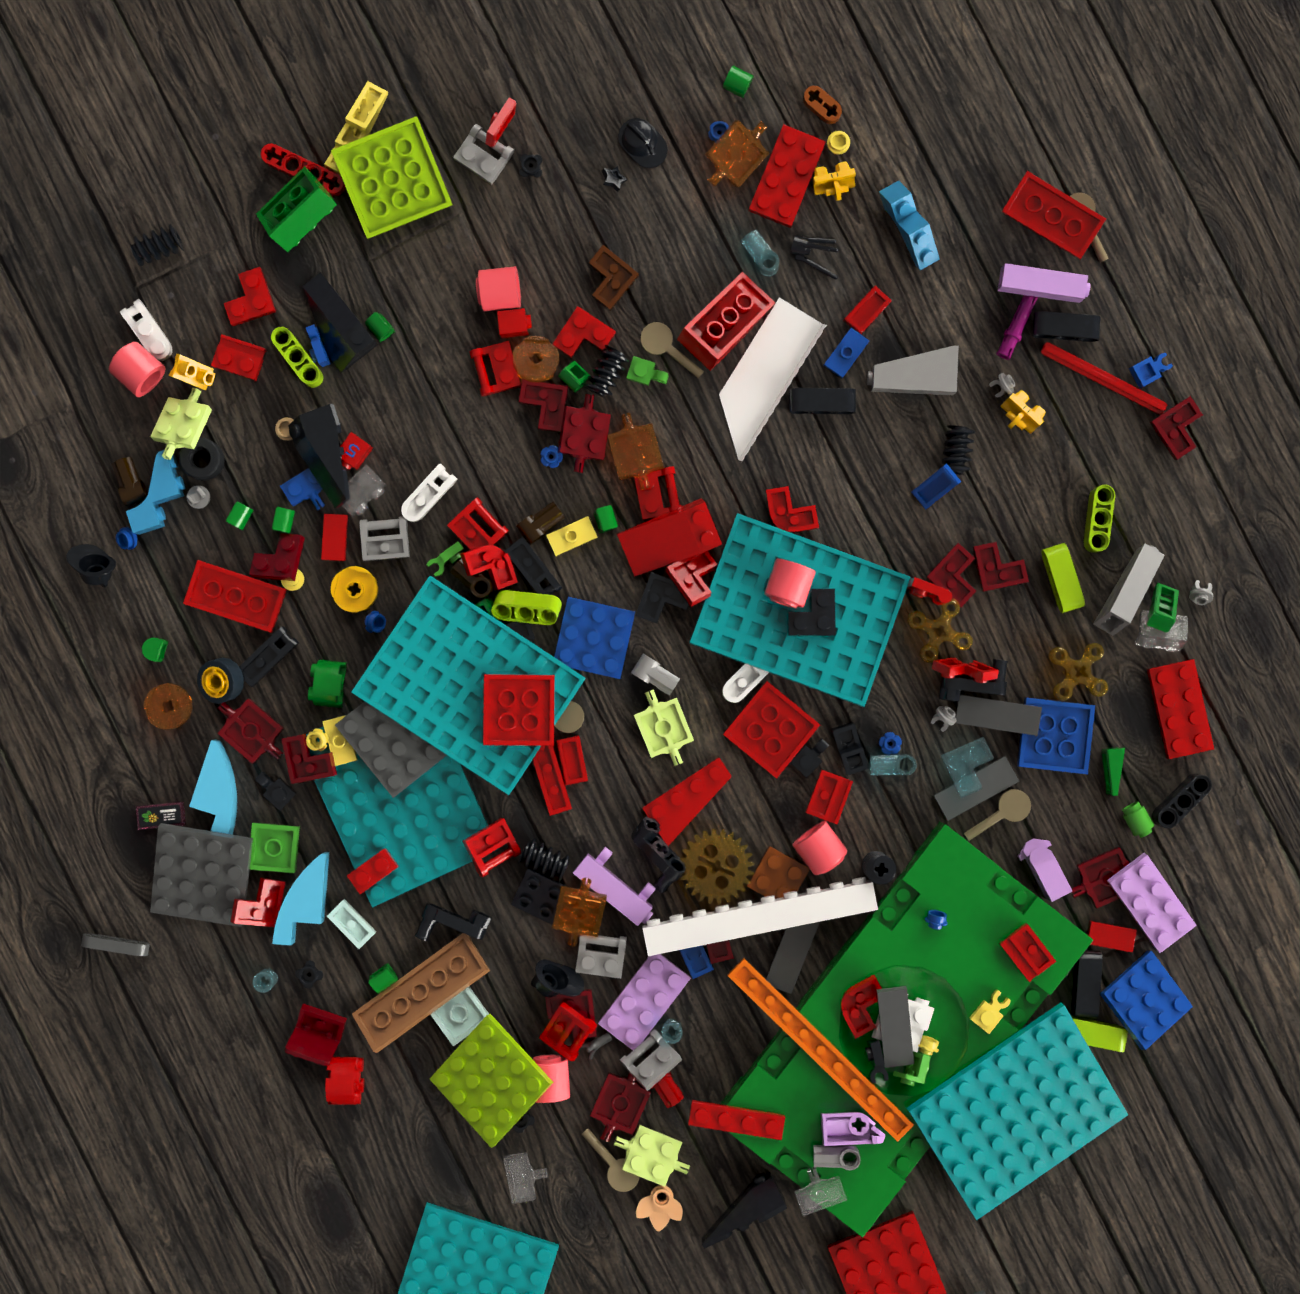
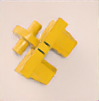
[813,162,856,201]
[169,354,215,390]
[1000,390,1046,434]

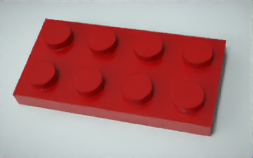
[749,124,826,228]
[1002,171,1106,260]
[183,560,287,633]
[1147,659,1214,759]

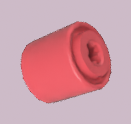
[476,266,521,312]
[109,342,166,397]
[764,558,816,609]
[792,821,848,875]
[533,1054,570,1103]

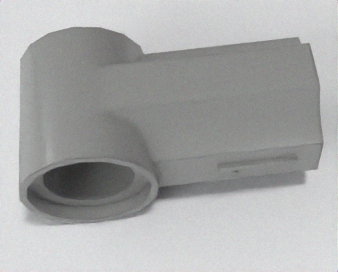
[631,653,680,695]
[813,1145,861,1171]

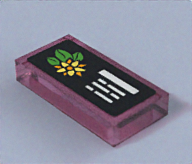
[136,802,186,830]

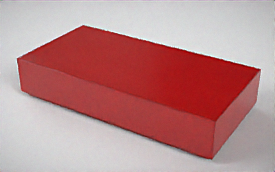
[843,285,892,334]
[321,514,348,561]
[556,736,588,785]
[1087,920,1137,953]

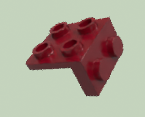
[284,1003,347,1066]

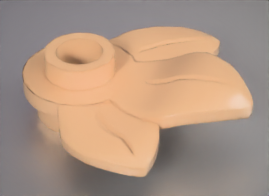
[636,1185,683,1232]

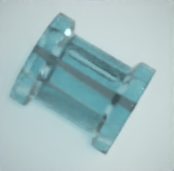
[253,968,278,993]
[662,1019,683,1044]

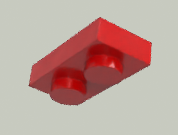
[347,848,399,894]

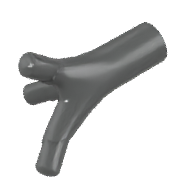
[581,1032,613,1060]

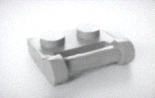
[453,124,515,185]
[360,516,410,561]
[576,931,627,979]
[619,1029,682,1091]

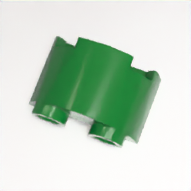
[308,660,347,708]

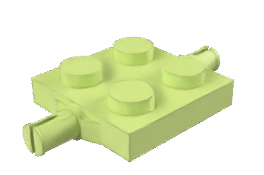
[150,388,212,460]
[634,690,694,766]
[614,1124,690,1187]

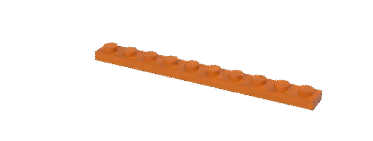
[727,958,914,1142]

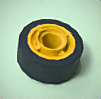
[197,657,244,704]

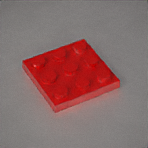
[483,674,555,746]
[723,681,820,779]

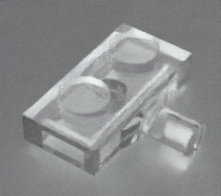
[503,1152,548,1204]
[794,1167,847,1216]

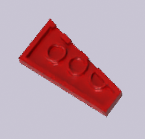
[642,757,732,846]

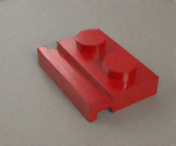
[211,334,267,381]
[805,769,853,824]
[999,923,1056,982]

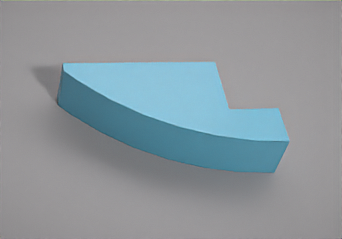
[189,739,237,835]
[272,852,330,945]

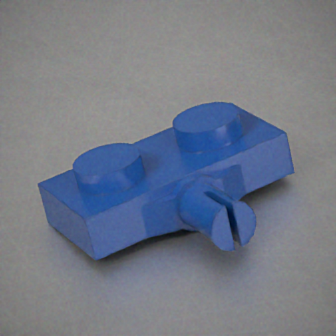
[280,468,325,510]

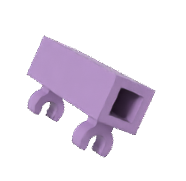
[998,263,1090,303]
[573,847,655,926]

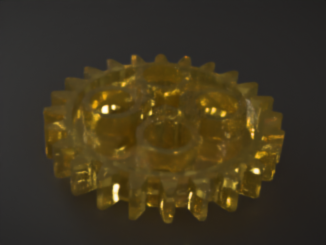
[680,828,754,904]

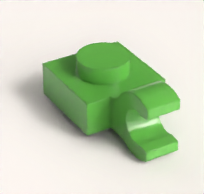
[627,356,669,386]
[427,541,465,577]

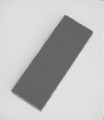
[956,695,1042,736]
[933,756,1019,821]
[766,922,820,994]
[876,986,914,1068]

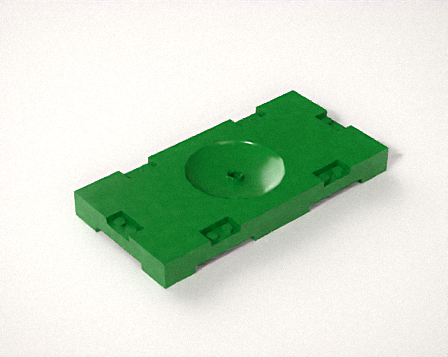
[720,821,1093,1238]

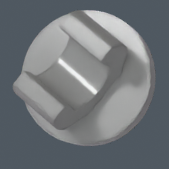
[989,373,1015,397]
[186,486,210,509]
[1189,580,1213,605]
[931,706,957,732]

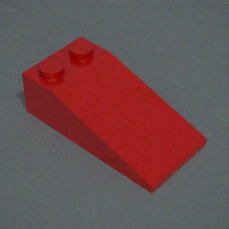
[677,272,775,371]
[617,498,722,577]

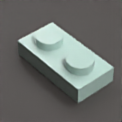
[327,899,376,949]

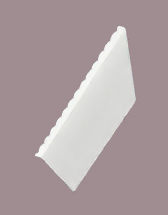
[719,297,827,461]

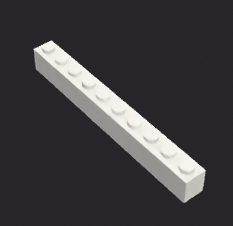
[642,877,878,956]

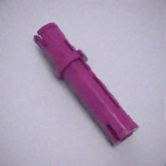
[996,295,1038,360]

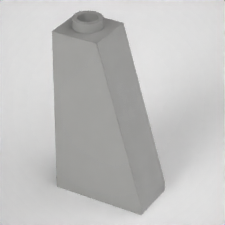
[867,346,959,395]
[1093,544,1165,636]

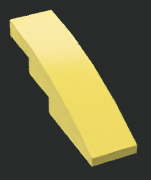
[324,81,388,176]

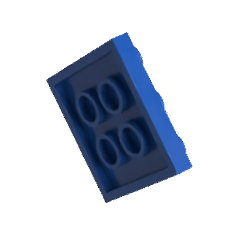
[554,597,635,679]
[1017,698,1095,774]
[1100,951,1193,1050]

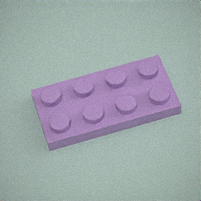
[1107,853,1197,953]
[598,954,691,1050]

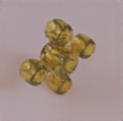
[907,598,973,663]
[1048,643,1108,701]

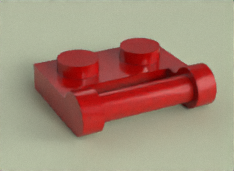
[469,341,521,396]
[634,466,682,520]
[447,497,509,550]
[907,577,952,605]
[462,818,521,877]
[539,1002,597,1061]

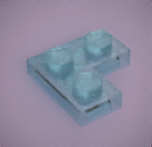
[941,737,994,798]

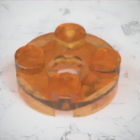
[513,336,559,382]
[144,683,192,730]

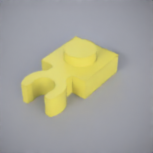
[969,989,1011,1034]

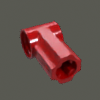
[652,1071,684,1108]

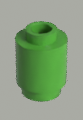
[1122,801,1154,838]

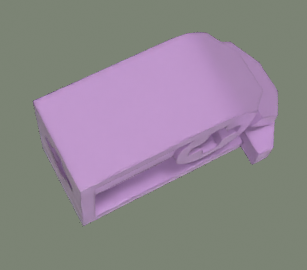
[1018,838,1072,902]
[820,1112,885,1146]

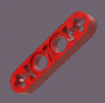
[261,143,345,196]

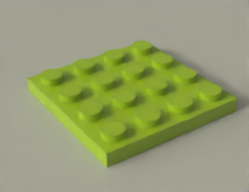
[331,116,453,239]
[430,1014,554,1148]

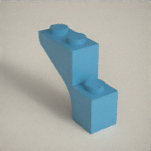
[879,181,940,270]
[126,450,185,535]

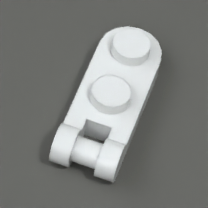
[120,299,172,361]
[401,464,458,522]
[722,664,769,703]

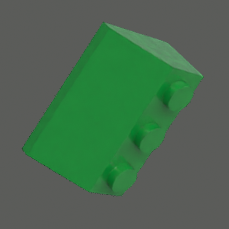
[256,166,337,252]

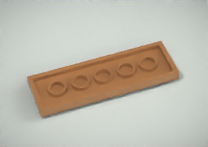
[352,933,490,1053]

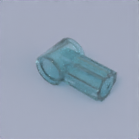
[740,229,779,277]
[870,754,917,776]

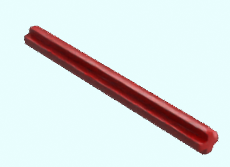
[1041,342,1167,415]

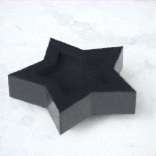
[602,166,627,192]

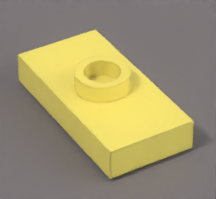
[546,516,598,556]
[322,715,358,766]

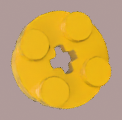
[331,566,378,613]

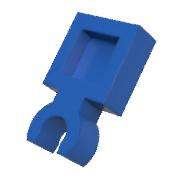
[306,324,331,367]
[1129,353,1173,389]

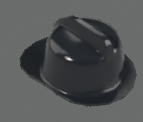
[618,118,668,168]
[66,544,116,587]
[531,959,584,998]

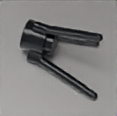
[791,235,839,280]

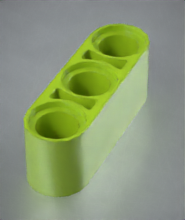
[271,327,323,388]
[1084,485,1115,553]
[1041,543,1085,613]
[491,590,562,625]
[1070,1015,1128,1052]

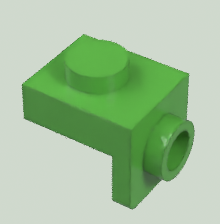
[893,1052,931,1086]

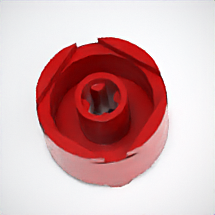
[325,1057,364,1105]

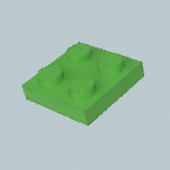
[250,823,300,873]

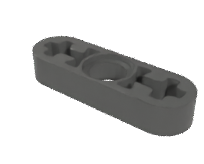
[81,933,150,956]

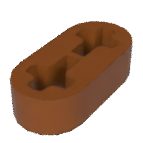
[803,85,842,124]

